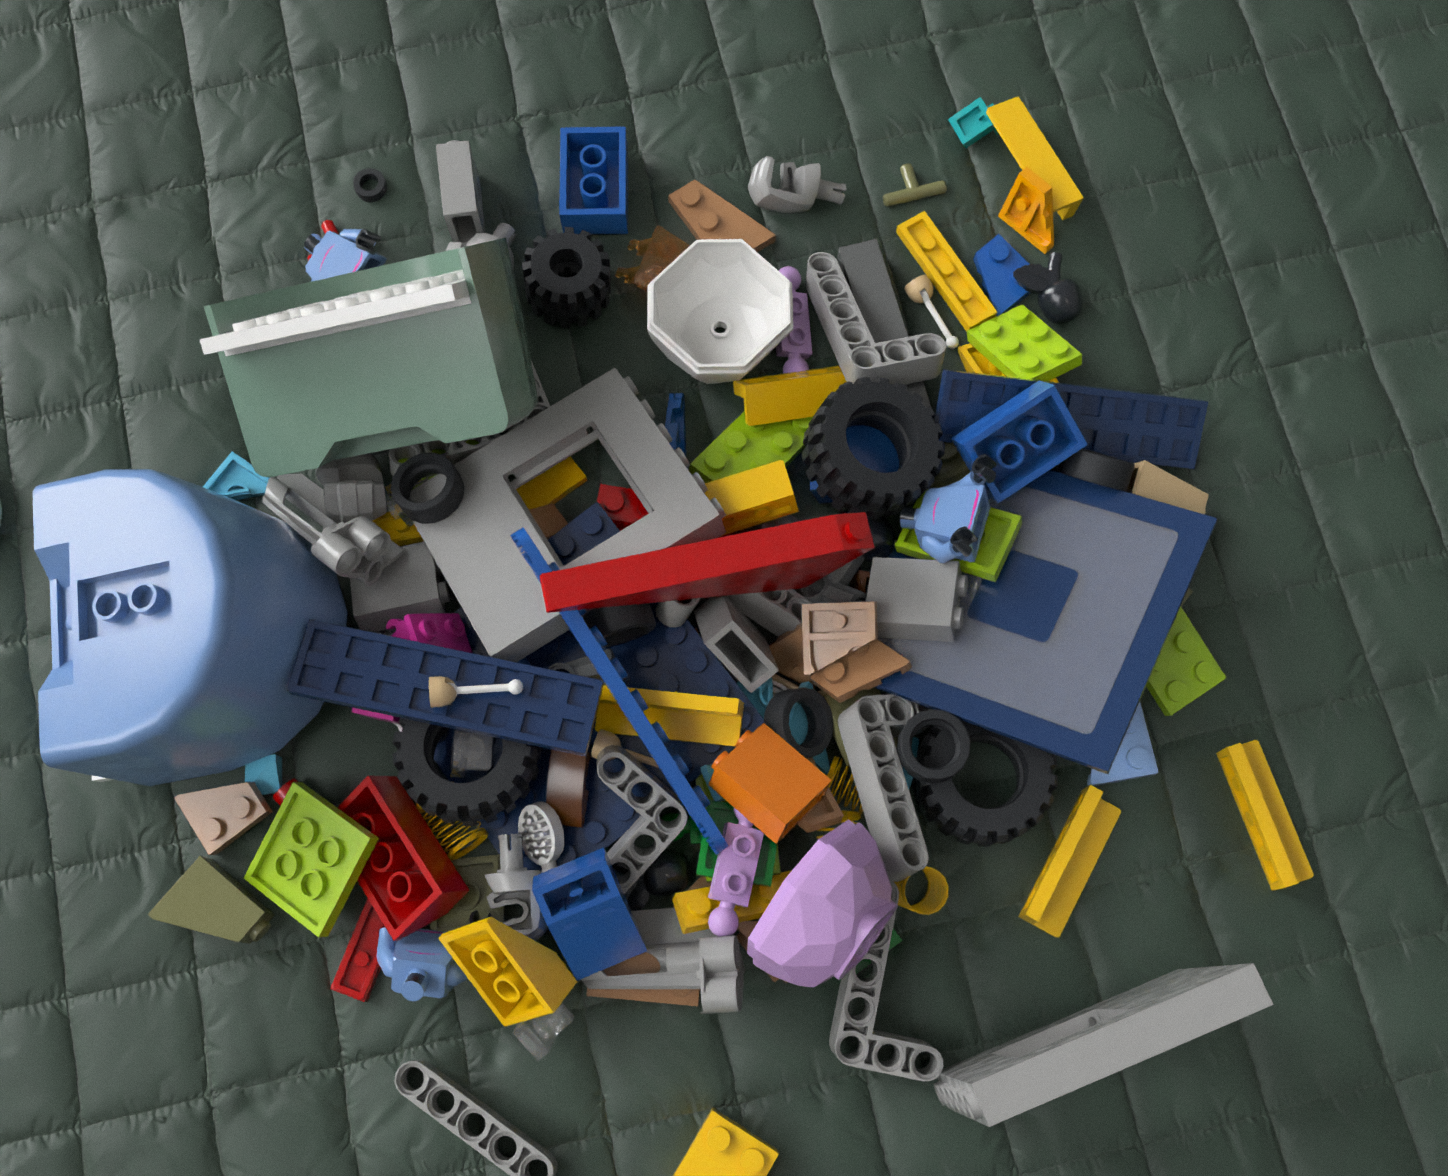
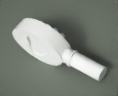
[518,802,564,873]

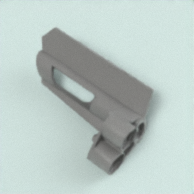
[262,474,404,587]
[553,908,745,1014]

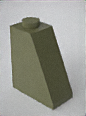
[147,856,275,944]

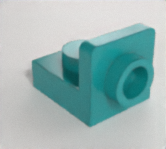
[948,97,999,148]

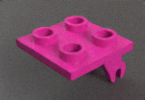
[386,613,473,653]

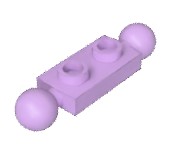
[776,266,812,373]
[708,808,764,937]

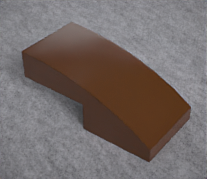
[546,749,591,828]

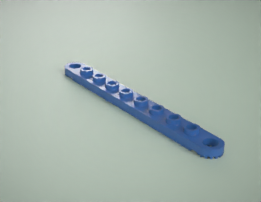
[510,527,729,855]

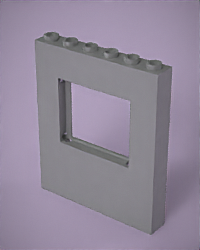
[410,368,726,662]
[933,963,1274,1127]

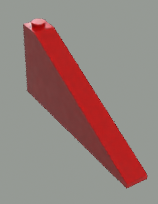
[539,512,875,613]

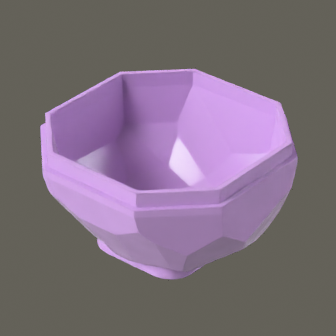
[747,819,898,987]

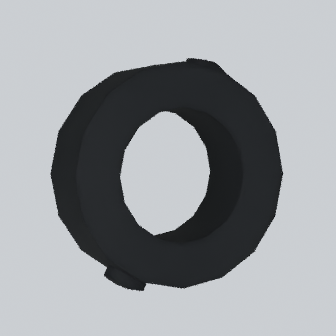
[353,168,387,202]

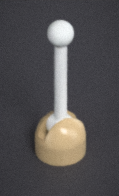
[904,274,959,349]
[429,676,523,708]

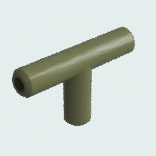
[883,163,947,207]

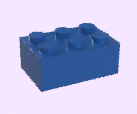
[559,127,628,234]
[951,380,1088,504]

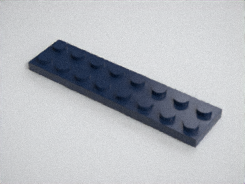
[934,369,1208,469]
[287,619,604,757]

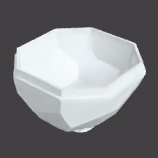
[647,239,793,384]

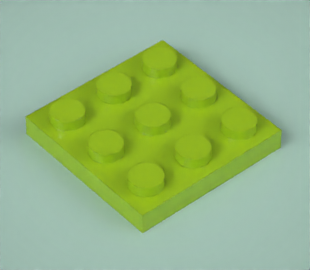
[243,782,379,937]

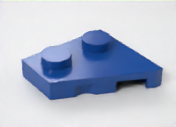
[973,234,1030,316]

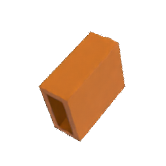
[708,723,832,844]

